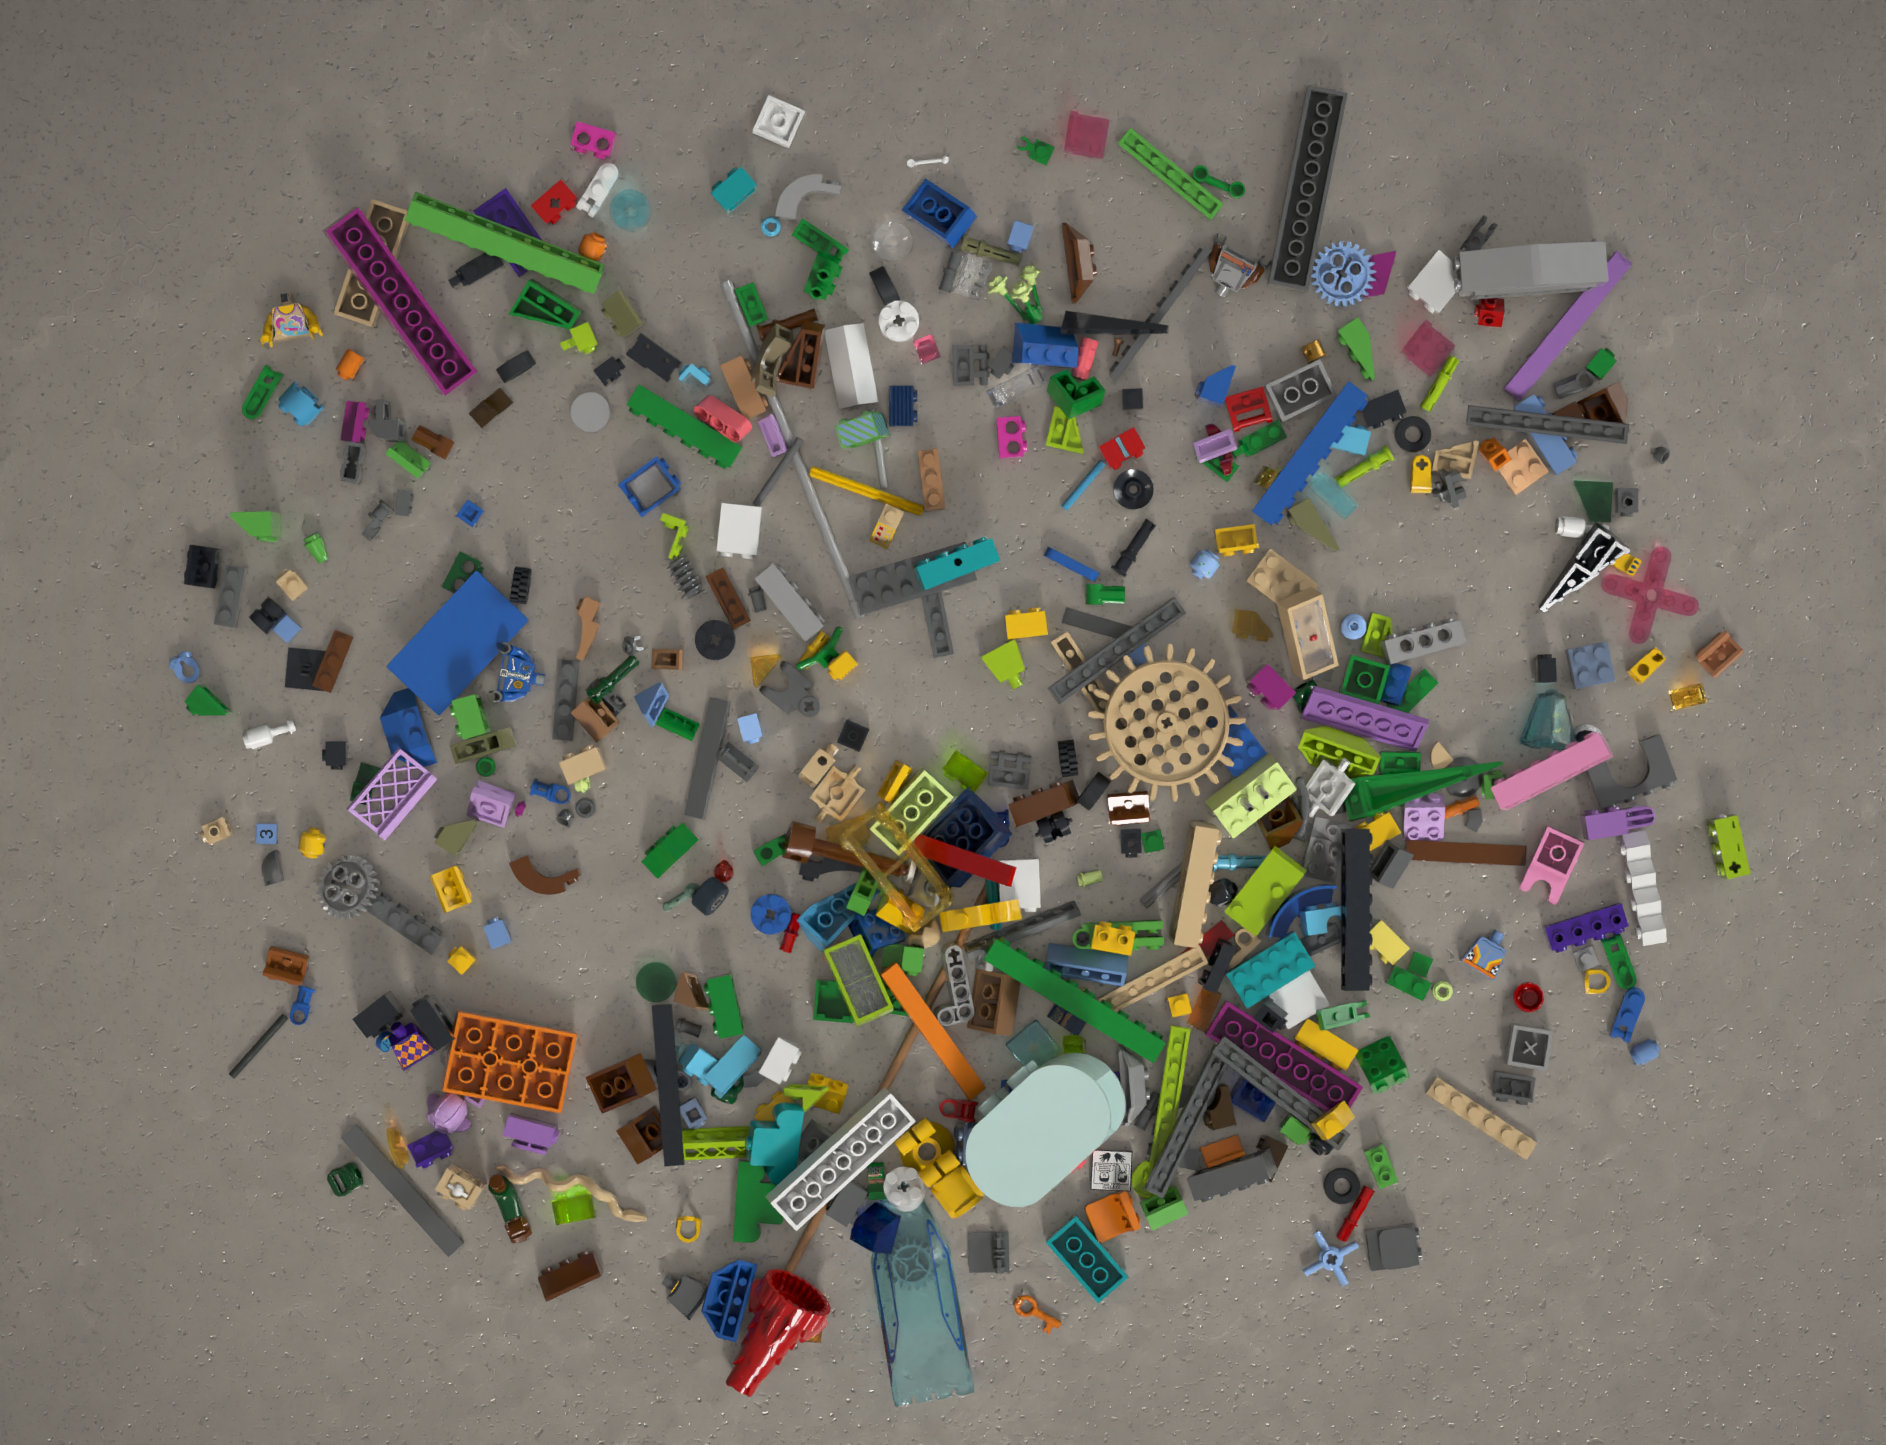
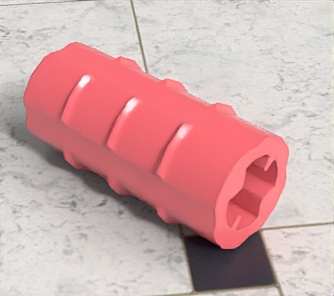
[1071,337,1098,380]

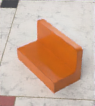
[1200,1134,1245,1168]

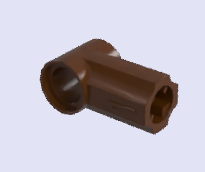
[412,425,455,460]

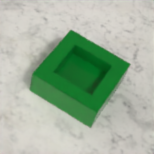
[1407,951,1433,978]

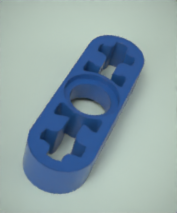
[1043,547,1099,582]

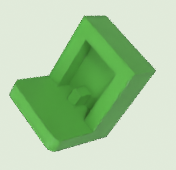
[1481,770,1506,799]

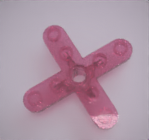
[1601,547,1699,644]

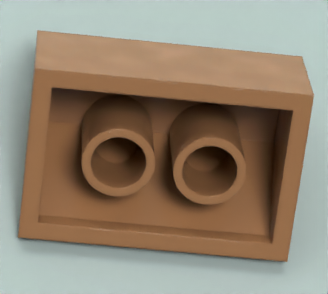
[967,968,1021,1036]

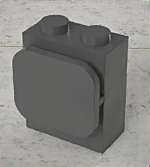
[1365,1223,1422,1271]

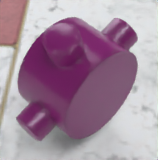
[514,801,526,817]

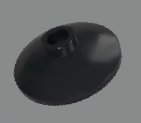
[1113,469,1154,510]

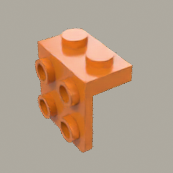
[1084,1191,1141,1243]

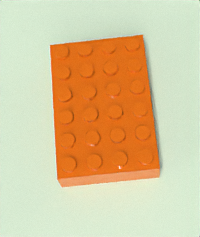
[440,1010,577,1113]

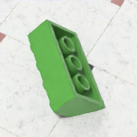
[230,511,282,542]

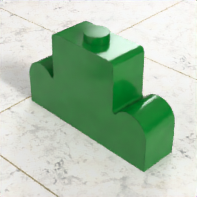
[733,1159,783,1243]

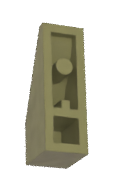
[1286,498,1340,552]
[450,727,517,765]

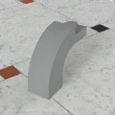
[775,174,842,221]

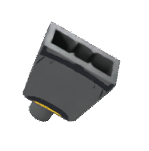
[661,1273,708,1321]

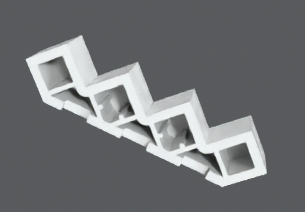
[1619,830,1667,946]

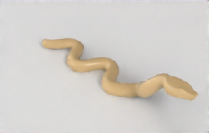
[495,1165,647,1222]

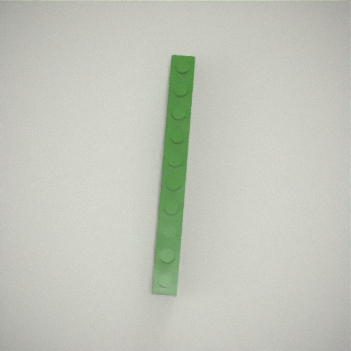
[404,191,605,294]

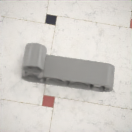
[933,942,974,1026]

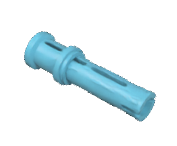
[1212,853,1267,871]

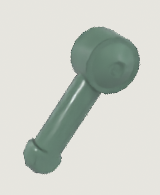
[662,883,699,912]

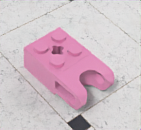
[1520,825,1585,905]

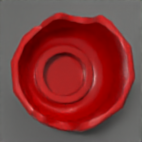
[1513,982,1544,1013]

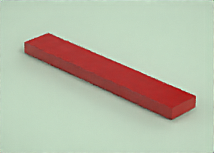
[911,834,1017,887]

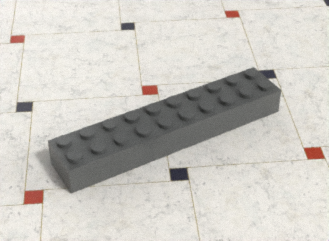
[1267,85,1348,293]

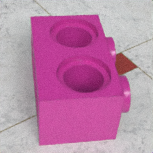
[570,121,617,160]
[996,416,1027,459]

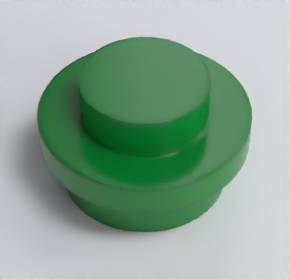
[476,757,496,777]

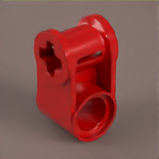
[939,1098,979,1122]

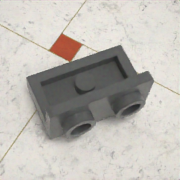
[1491,1071,1536,1105]

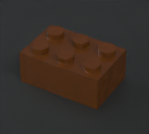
[585,1053,657,1114]

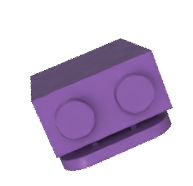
[503,1113,560,1155]

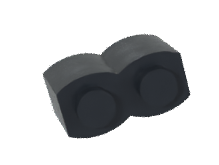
[1533,654,1557,683]

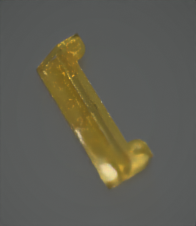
[839,801,954,932]

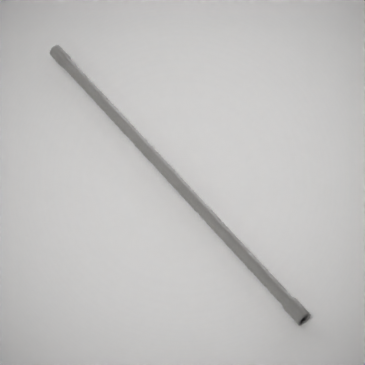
[720,280,867,620]

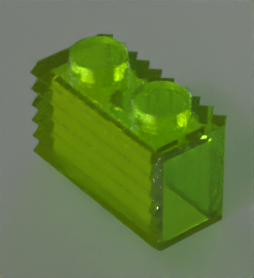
[942,750,989,793]
[551,1190,596,1225]

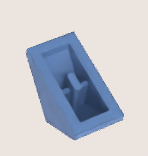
[634,683,669,727]

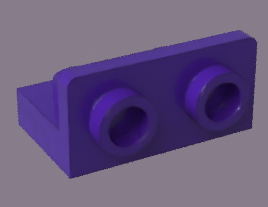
[407,1130,454,1169]

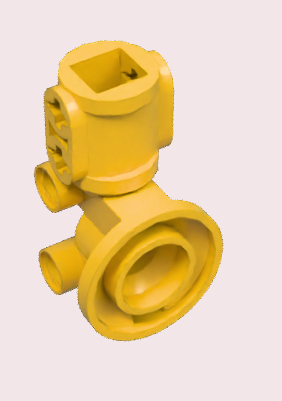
[894,1117,985,1219]

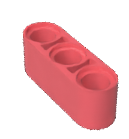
[694,395,752,442]

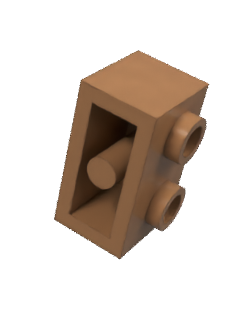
[571,697,620,743]

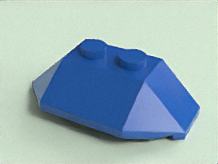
[380,688,437,769]
[701,1259,757,1342]

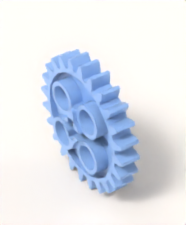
[1311,241,1376,307]

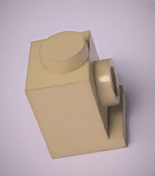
[200,816,233,845]

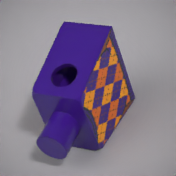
[388,1022,436,1071]

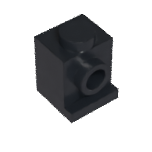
[593,356,626,387]
[1120,829,1142,858]
[1253,998,1288,1033]

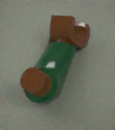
[488,1174,532,1243]

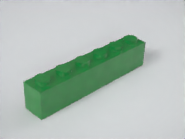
[626,384,743,470]

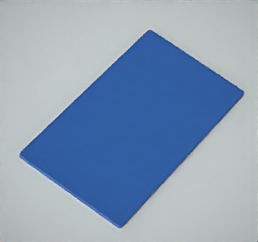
[386,571,529,716]

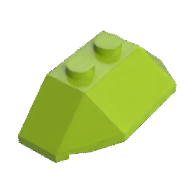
[1298,726,1381,779]

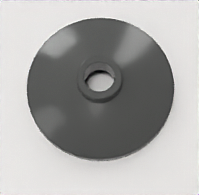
[1445,757,1483,797]

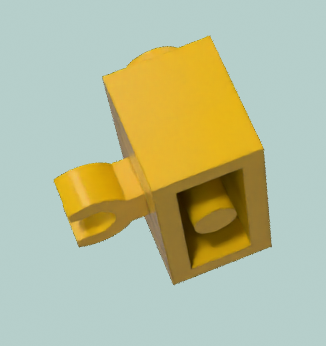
[876,888,925,934]

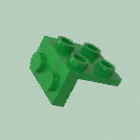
[1355,1036,1410,1095]

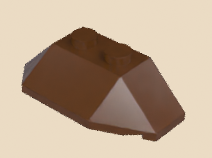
[1062,222,1097,304]

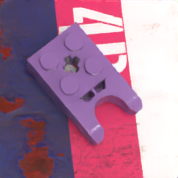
[1580,806,1656,840]

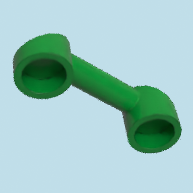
[1192,165,1245,199]

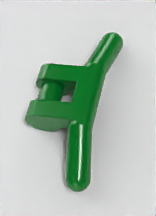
[796,626,843,670]

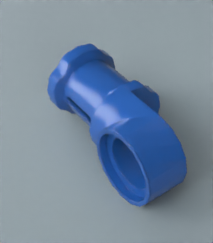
[530,778,571,804]
[290,985,315,1025]

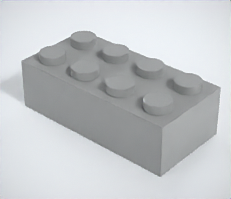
[754,564,825,642]

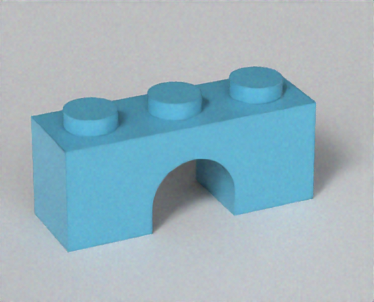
[1300,902,1341,936]

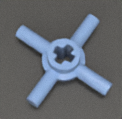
[1303,1230,1359,1287]

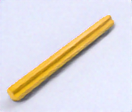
[809,466,924,516]

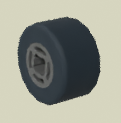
[691,877,729,916]

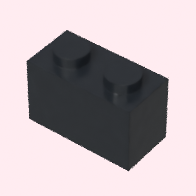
[1361,390,1407,429]

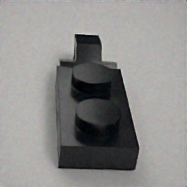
[448,253,504,288]

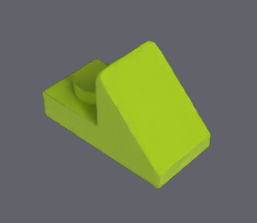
[784,1084,829,1112]

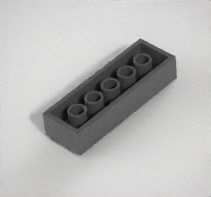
[848,542,977,616]

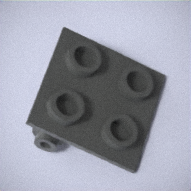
[968,1232,1010,1274]

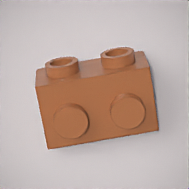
[1696,630,1744,679]

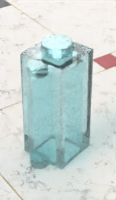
[1308,472,1358,520]

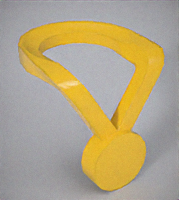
[1584,969,1611,994]
[676,1216,702,1243]

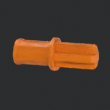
[1445,795,1480,819]

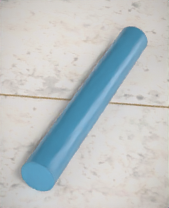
[1061,460,1106,511]

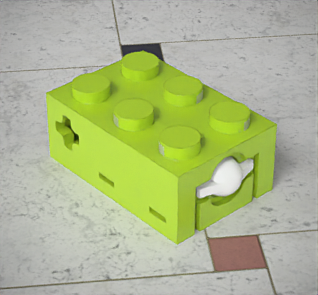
[1706,814,1751,879]

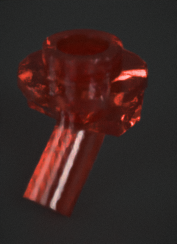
[714,860,734,882]

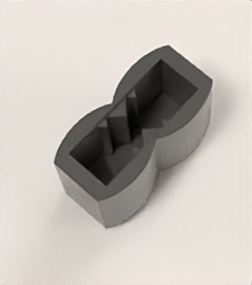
[340,441,366,484]

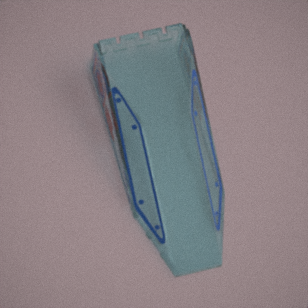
[871,1199,975,1407]

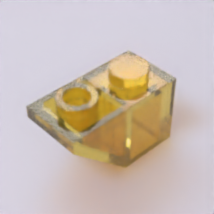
[1232,609,1273,642]

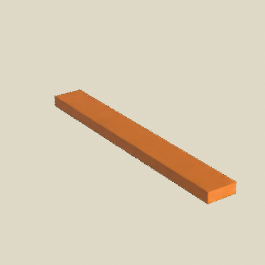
[879,962,986,1101]

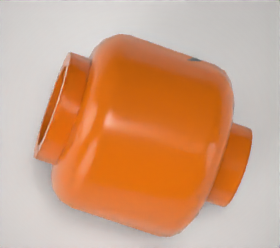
[578,232,607,261]

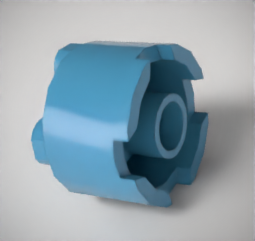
[278,381,325,427]

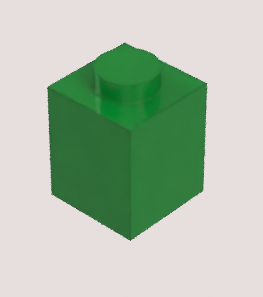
[1584,348,1617,381]

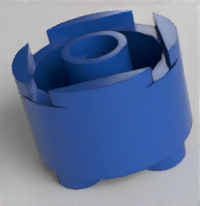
[751,893,791,935]

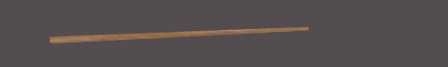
[784,883,987,1274]

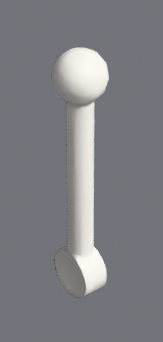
[907,156,949,168]

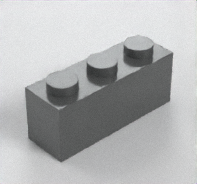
[214,565,248,628]

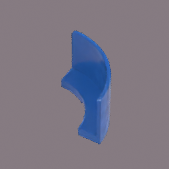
[1266,884,1337,938]

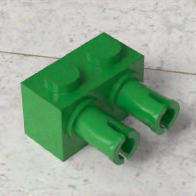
[803,251,843,300]

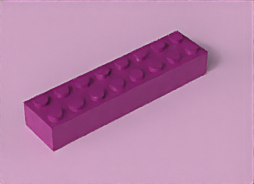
[1204,1000,1363,1112]

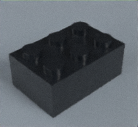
[352,991,405,1038]

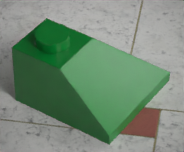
[184,684,232,716]

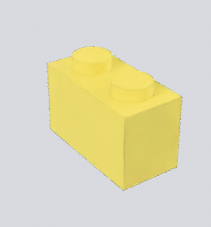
[1370,919,1410,965]

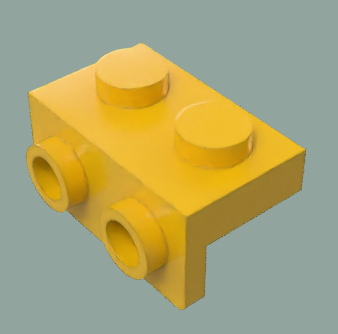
[1215,524,1259,557]
[429,865,471,913]
[801,1073,849,1115]

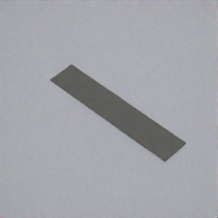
[1062,607,1133,638]

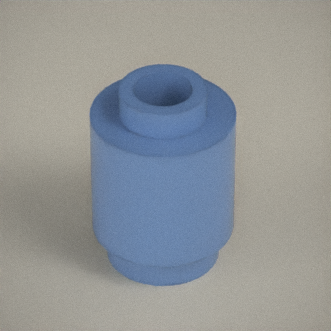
[1629,1039,1661,1066]

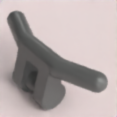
[1292,776,1309,837]

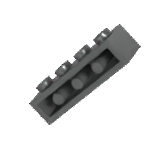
[366,892,445,955]

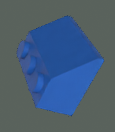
[1012,323,1079,368]
[1195,365,1236,408]

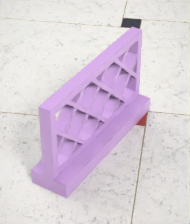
[347,748,437,840]

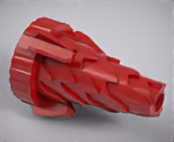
[725,1269,831,1397]

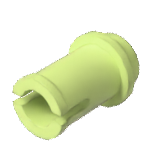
[1076,869,1103,888]

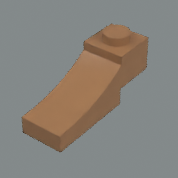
[576,596,601,661]

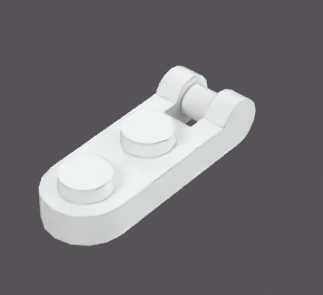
[576,163,619,218]

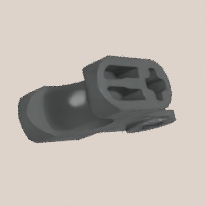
[759,661,820,717]

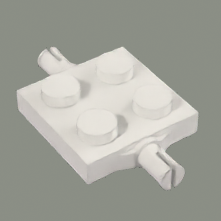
[1306,758,1355,818]

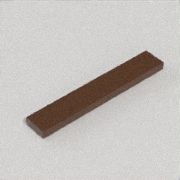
[1405,840,1527,866]

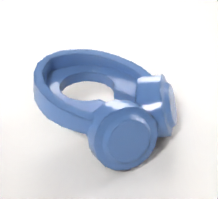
[169,651,200,683]

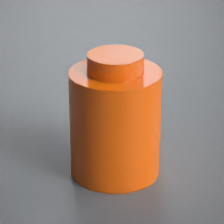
[335,348,365,380]

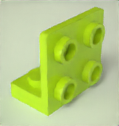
[660,513,689,560]

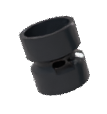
[249,596,287,635]

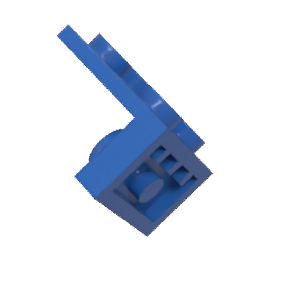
[848,908,906,958]

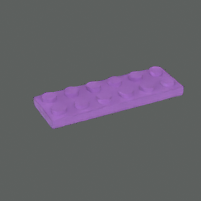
[1301,686,1429,752]

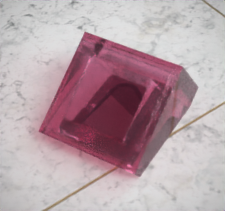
[913,334,941,364]

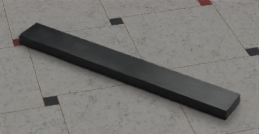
[652,1004,685,1167]

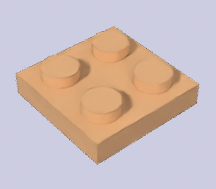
[1495,439,1549,495]

